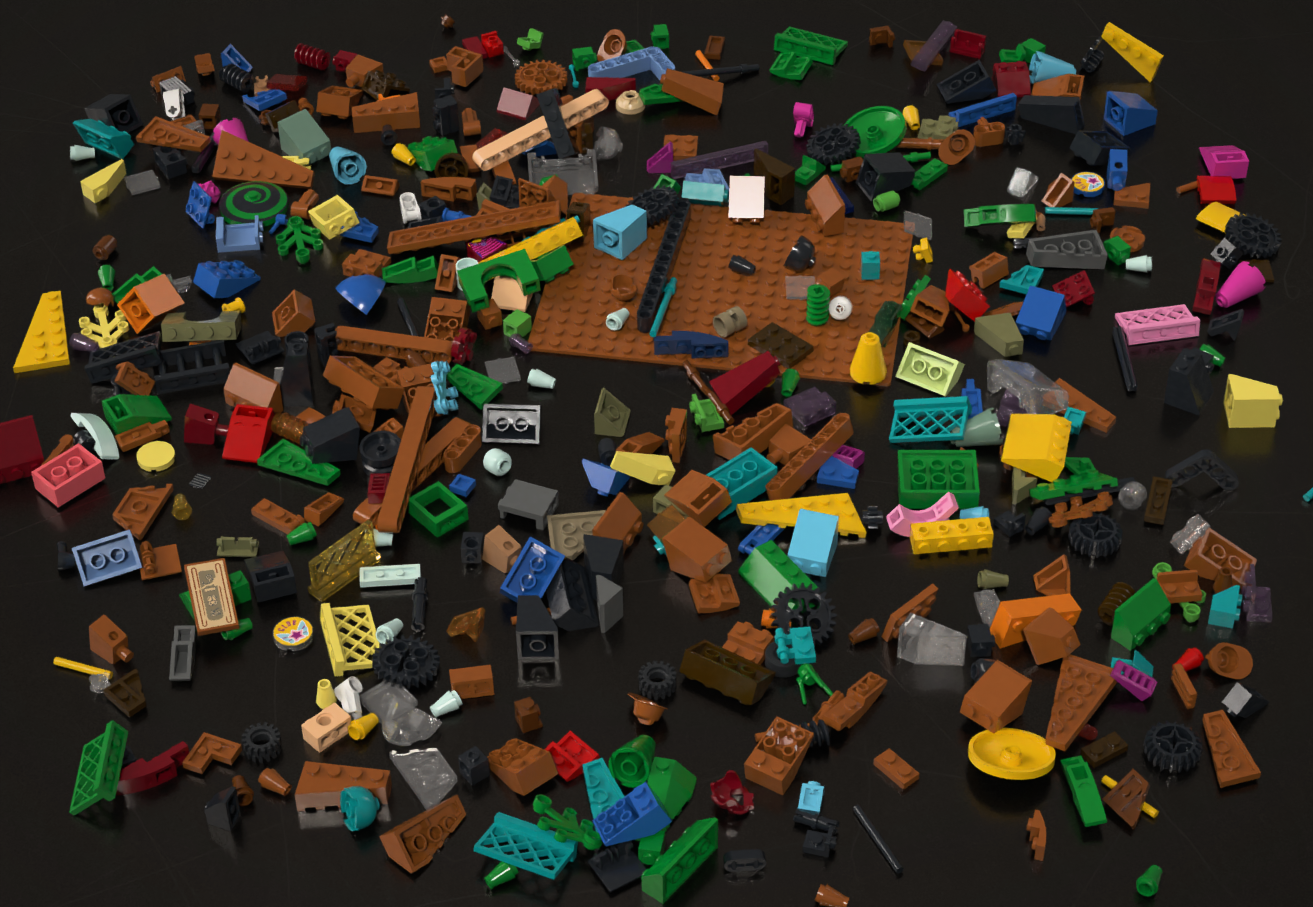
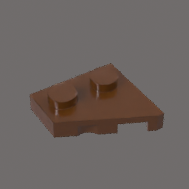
[1102,769,1150,829]

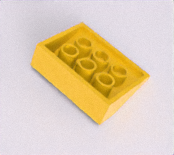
[1001,414,1072,483]

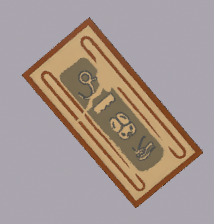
[184,558,239,636]

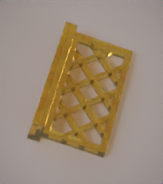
[308,520,381,602]

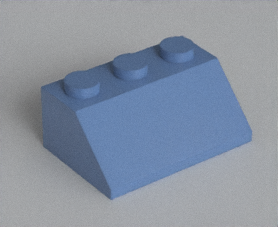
[72,530,142,586]

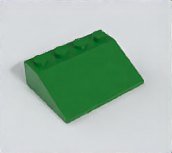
[898,450,980,509]

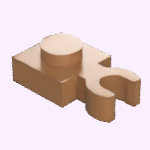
[254,75,271,96]

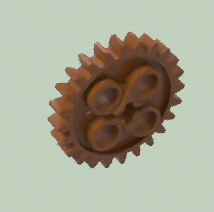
[515,60,567,95]

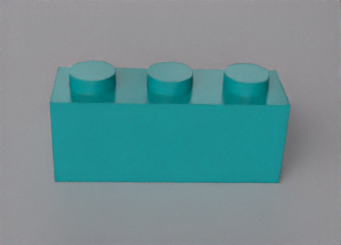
[73,119,134,159]

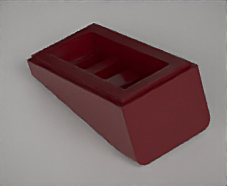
[367,473,390,504]

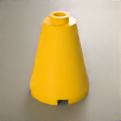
[850,332,887,385]

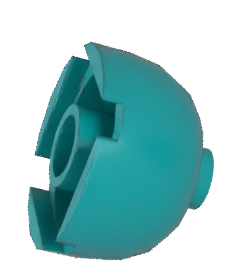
[340,786,379,831]

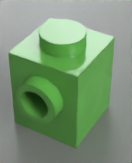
[503,309,532,341]

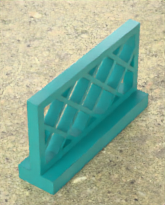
[889,396,972,443]
[474,812,578,880]

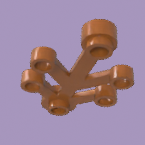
[1049,492,1113,527]

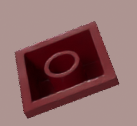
[992,61,1031,97]

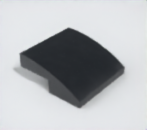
[489,175,519,209]

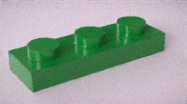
[898,275,931,319]

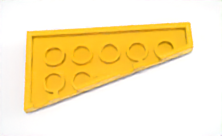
[13,291,70,373]
[736,493,866,538]

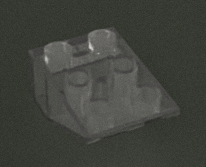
[897,612,967,666]

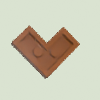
[182,732,242,774]

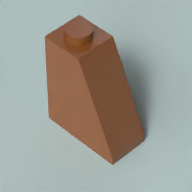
[910,285,950,327]

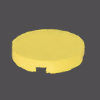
[137,441,175,472]

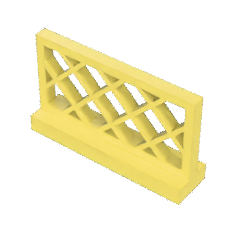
[320,603,380,676]

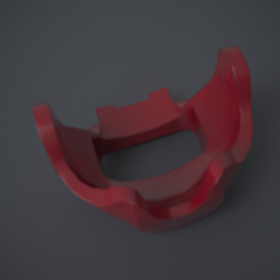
[711,770,754,815]

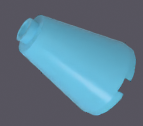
[1029,51,1076,84]
[329,146,367,184]

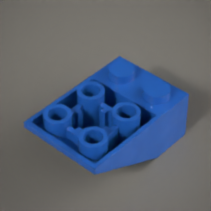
[193,260,261,298]
[592,782,672,846]

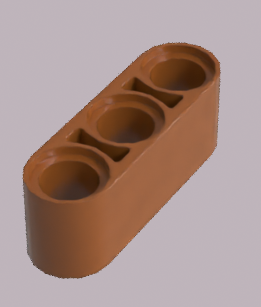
[444,424,482,473]

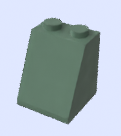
[278,109,331,166]

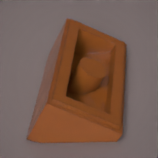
[361,175,400,196]

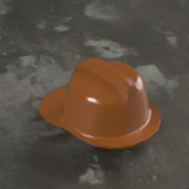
[597,29,627,62]
[938,129,975,165]
[1205,642,1253,679]
[628,692,668,726]

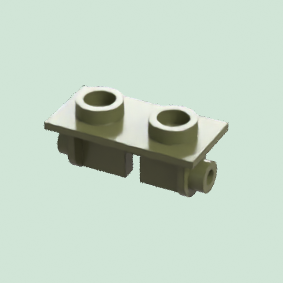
[217,536,259,557]

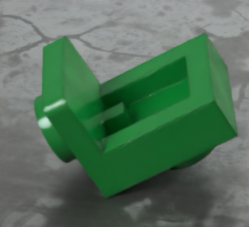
[999,44,1026,63]

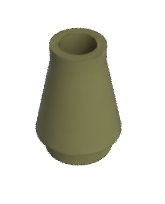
[977,569,1009,589]

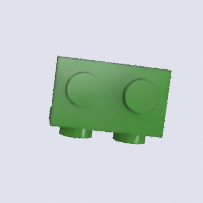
[689,394,724,432]

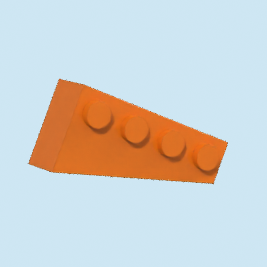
[990,593,1081,648]

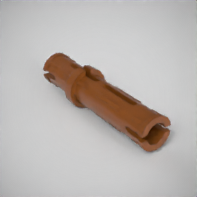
[896,137,945,151]

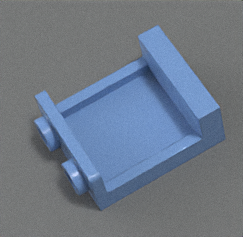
[216,215,263,253]

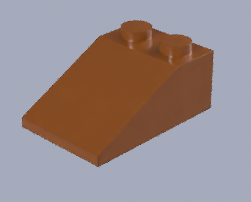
[316,85,363,119]
[1184,527,1257,589]

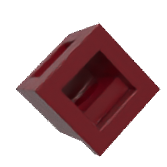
[332,50,358,72]

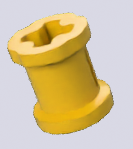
[222,297,246,313]

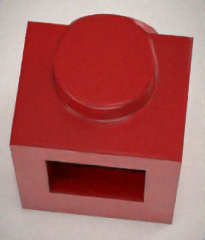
[481,31,504,58]

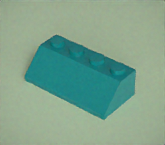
[706,447,777,520]

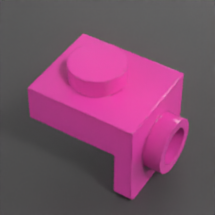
[198,181,221,204]

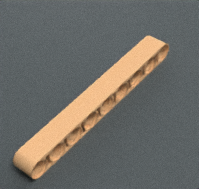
[472,89,609,171]

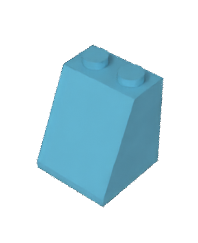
[593,205,647,260]
[787,509,839,577]

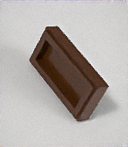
[704,36,725,60]

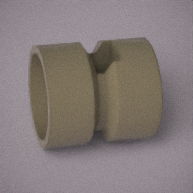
[713,306,747,338]

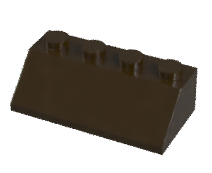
[679,640,776,705]

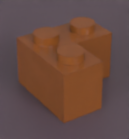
[446,46,483,87]

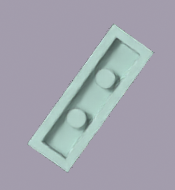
[360,564,421,587]

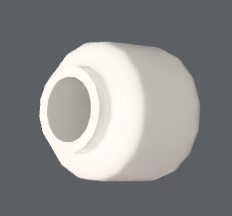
[828,296,853,320]

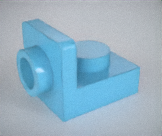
[798,781,825,813]

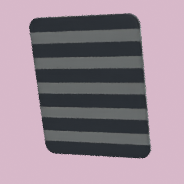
[189,473,211,489]

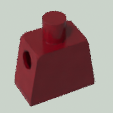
[184,404,229,445]

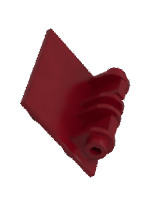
[1052,270,1095,307]

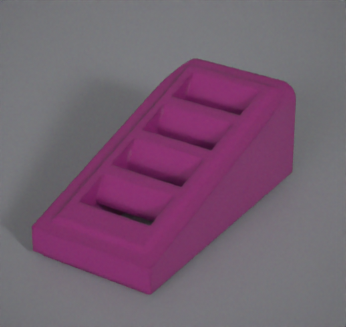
[832,445,865,469]
[1110,660,1157,701]

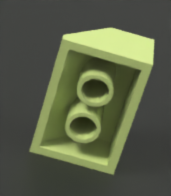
[895,342,965,396]

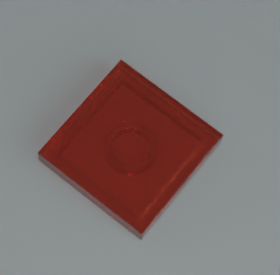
[267,74,307,91]

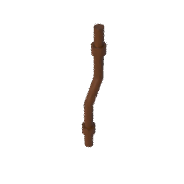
[682,360,734,424]

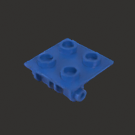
[185,181,215,228]

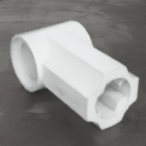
[334,676,362,721]

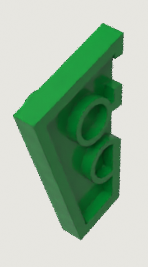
[446,364,503,410]

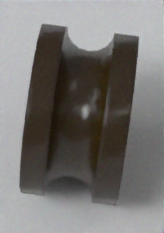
[903,331,920,347]

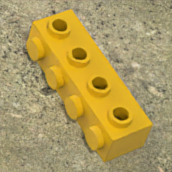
[909,517,994,554]

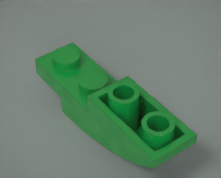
[964,204,1036,228]
[1060,756,1107,827]

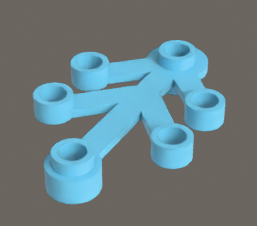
[431,361,458,415]

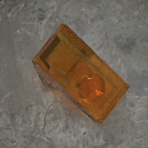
[446,607,485,642]

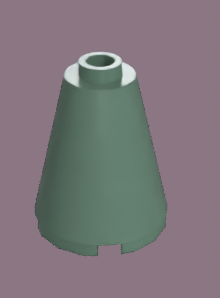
[950,407,1003,447]

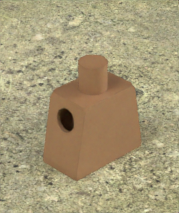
[482,525,521,573]

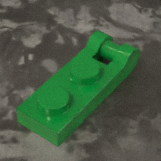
[911,158,948,190]

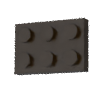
[748,322,814,369]

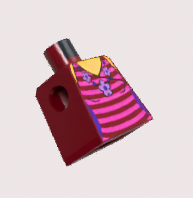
[465,236,507,262]

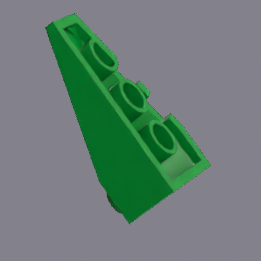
[635,757,697,841]

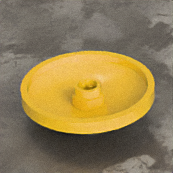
[968,728,1056,780]

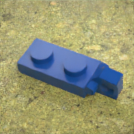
[961,379,983,419]

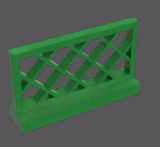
[774,26,848,65]
[69,720,129,815]

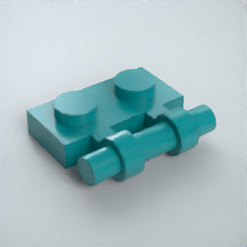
[774,627,816,664]

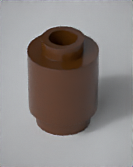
[93,235,117,260]

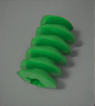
[806,284,830,326]

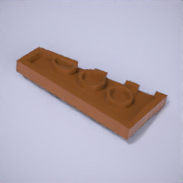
[136,116,211,152]
[1040,378,1116,433]

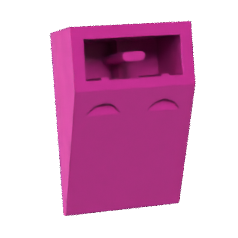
[1199,145,1249,179]

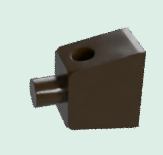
[567,202,590,242]

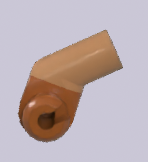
[1035,210,1045,231]

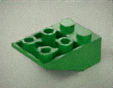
[408,136,458,171]
[102,394,172,435]

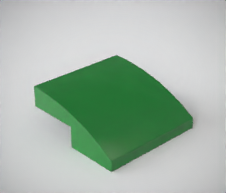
[769,52,813,80]

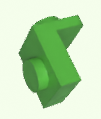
[517,28,544,51]

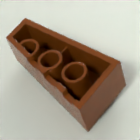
[352,92,420,133]
[713,403,793,460]
[295,761,392,811]

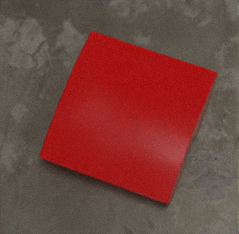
[1196,176,1237,204]
[544,730,600,782]

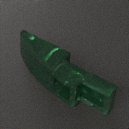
[869,301,903,347]

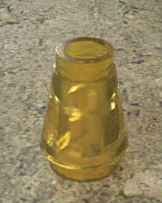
[172,494,192,520]

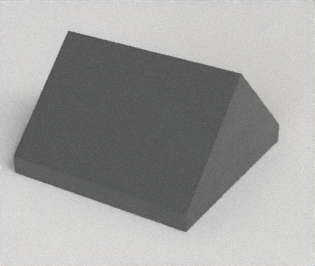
[596,575,623,633]

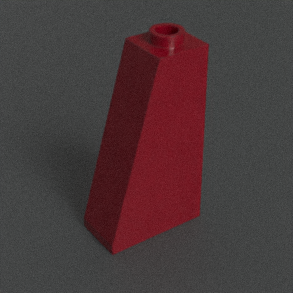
[709,350,781,415]

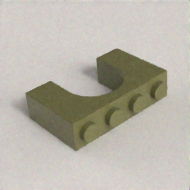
[161,311,242,342]

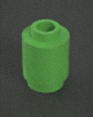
[873,190,900,212]

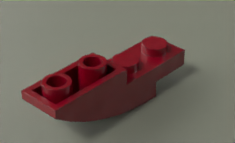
[1192,258,1220,315]
[116,741,189,796]

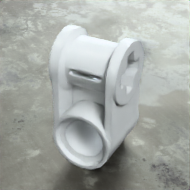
[163,88,185,120]
[400,192,421,224]

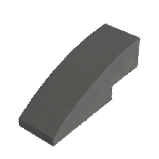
[169,625,198,681]

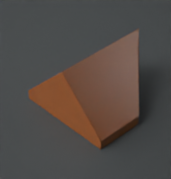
[1042,173,1075,207]
[542,174,568,215]
[1033,555,1070,596]

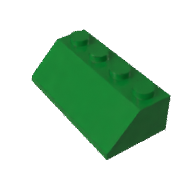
[738,540,817,613]
[641,817,718,904]

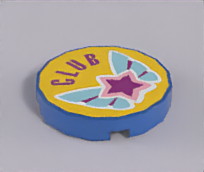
[1071,172,1105,197]

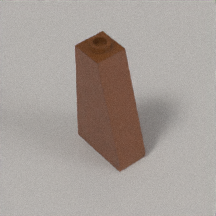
[660,68,724,115]

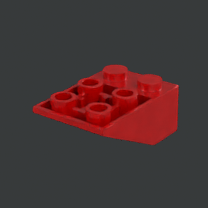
[945,268,990,322]
[222,404,276,463]

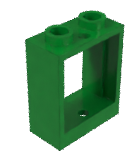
[408,481,468,538]

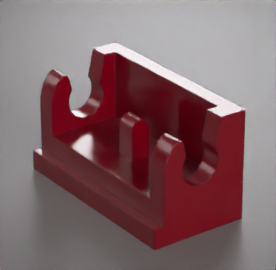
[950,29,986,59]

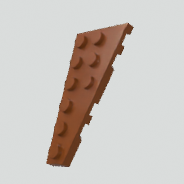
[212,130,315,189]
[1046,654,1121,751]

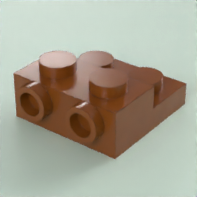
[342,249,391,277]
[332,394,377,433]
[665,408,687,463]
[722,622,774,665]

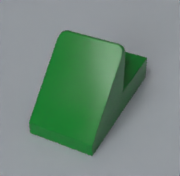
[795,155,826,185]

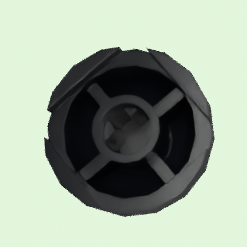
[783,235,816,272]

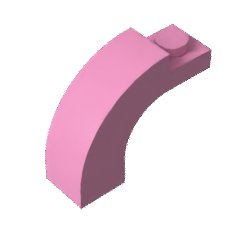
[886,492,959,537]

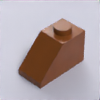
[435,254,461,292]

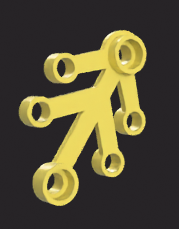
[79,303,129,348]

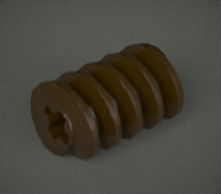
[1097,582,1135,626]

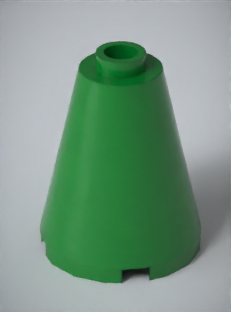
[609,735,656,788]

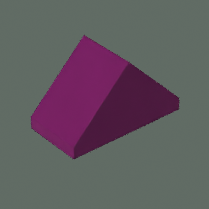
[647,141,673,173]

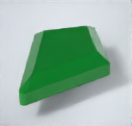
[1064,457,1096,475]

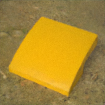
[1196,202,1245,232]

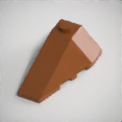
[379,795,466,873]

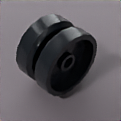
[359,430,401,476]

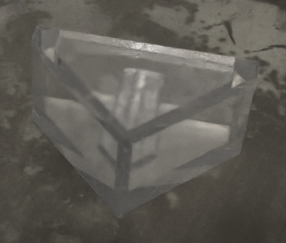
[1007,167,1038,197]

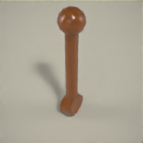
[950,305,970,332]

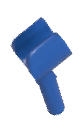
[269,214,288,234]

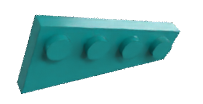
[582,758,625,832]

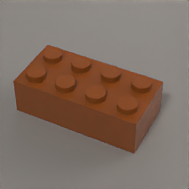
[323,356,405,410]

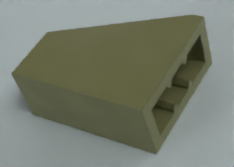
[974,312,1024,357]

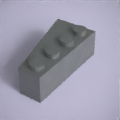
[1026,230,1108,269]

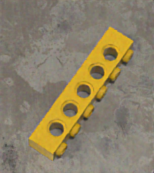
[478,217,583,281]

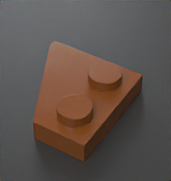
[1113,183,1150,209]

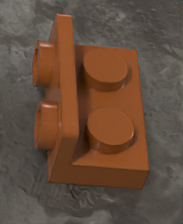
[114,362,155,396]
[1157,570,1202,603]

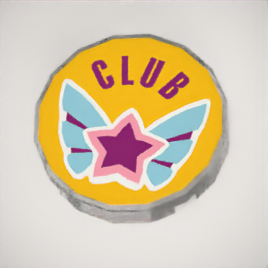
[273,617,314,651]

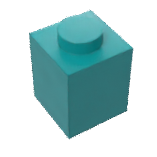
[860,251,880,280]

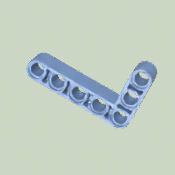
[588,47,675,80]

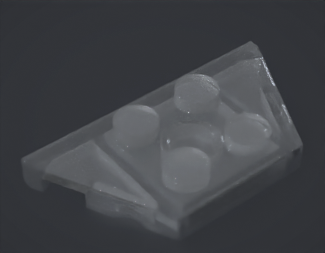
[389,748,458,810]

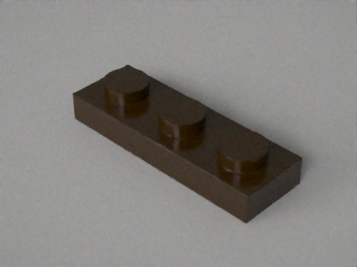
[1144,476,1173,525]

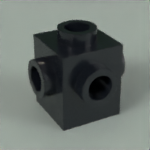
[1211,238,1243,269]

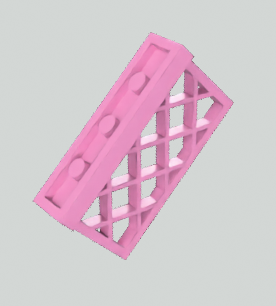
[1115,304,1200,345]

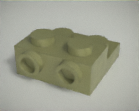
[917,116,959,139]

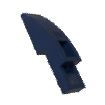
[654,331,728,358]

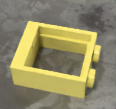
[308,195,360,240]

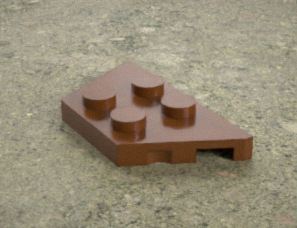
[112,484,174,540]

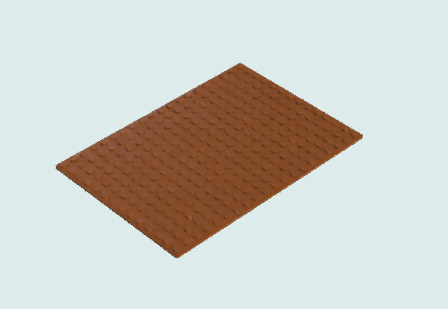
[527,193,914,386]

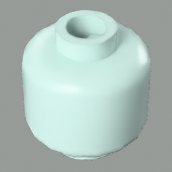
[483,448,512,476]

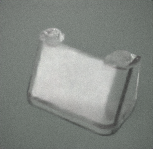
[527,149,598,195]
[987,359,1069,414]

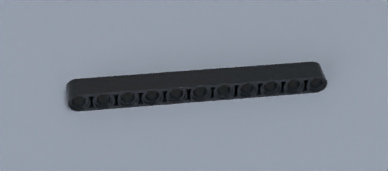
[637,199,691,332]

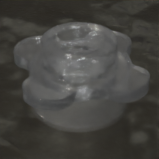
[89,672,111,693]

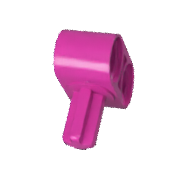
[793,102,814,138]

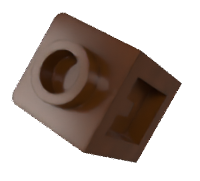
[869,26,895,48]
[1090,207,1115,233]

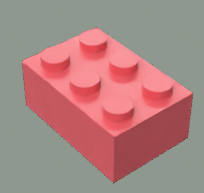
[31,443,105,507]

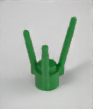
[796,663,833,705]

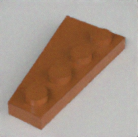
[1202,710,1261,788]

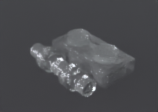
[1170,514,1210,554]

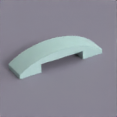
[71,413,119,459]

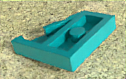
[1000,265,1044,294]

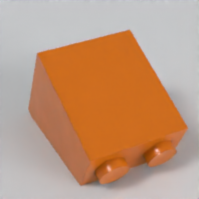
[117,274,184,334]

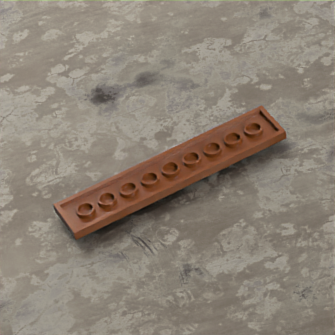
[387,200,561,254]

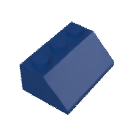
[500,537,565,603]

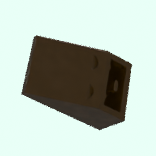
[754,148,795,205]

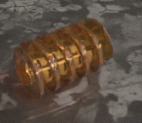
[271,412,311,445]

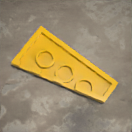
[1101,22,1164,82]

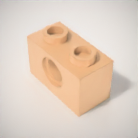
[301,703,351,753]

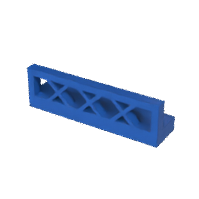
[949,93,1017,127]

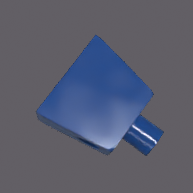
[1107,149,1127,191]

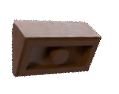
[905,312,945,339]

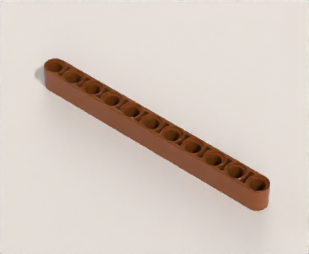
[377,386,437,533]

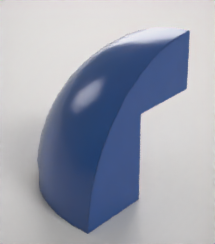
[335,274,386,315]

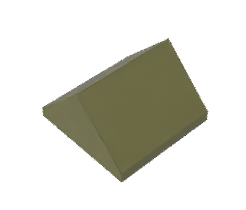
[594,388,631,437]

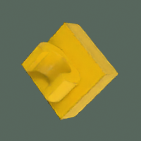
[913,237,933,263]

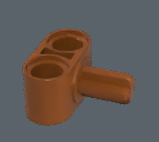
[973,117,1005,147]

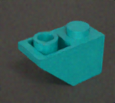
[1208,585,1243,628]

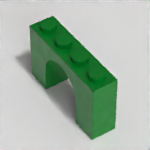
[457,249,541,313]

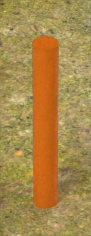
[695,50,720,81]

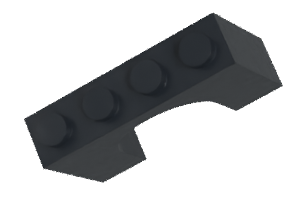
[536,88,580,159]

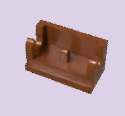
[969,252,1009,289]
[449,665,494,699]

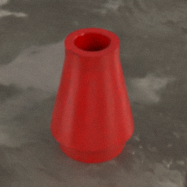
[1172,647,1204,671]

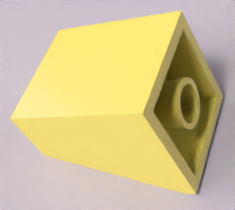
[1223,374,1283,428]

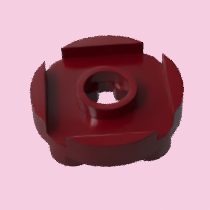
[451,327,477,365]

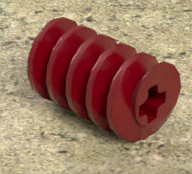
[294,43,331,70]

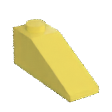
[80,159,126,203]
[610,451,675,486]

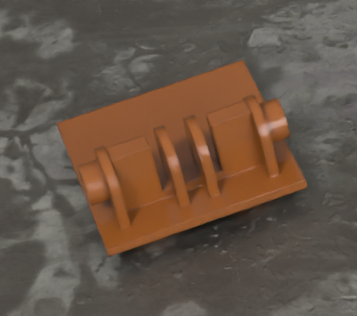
[138,541,182,580]

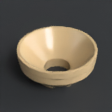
[616,90,645,115]

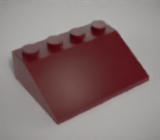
[0,415,44,484]

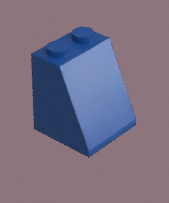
[1104,91,1158,136]
[1015,285,1066,340]

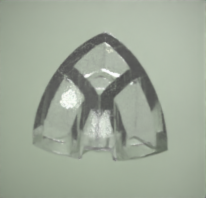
[382,695,442,746]

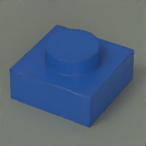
[449,474,476,497]

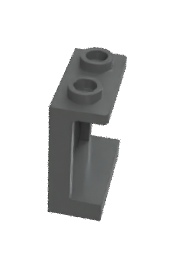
[498,479,559,530]

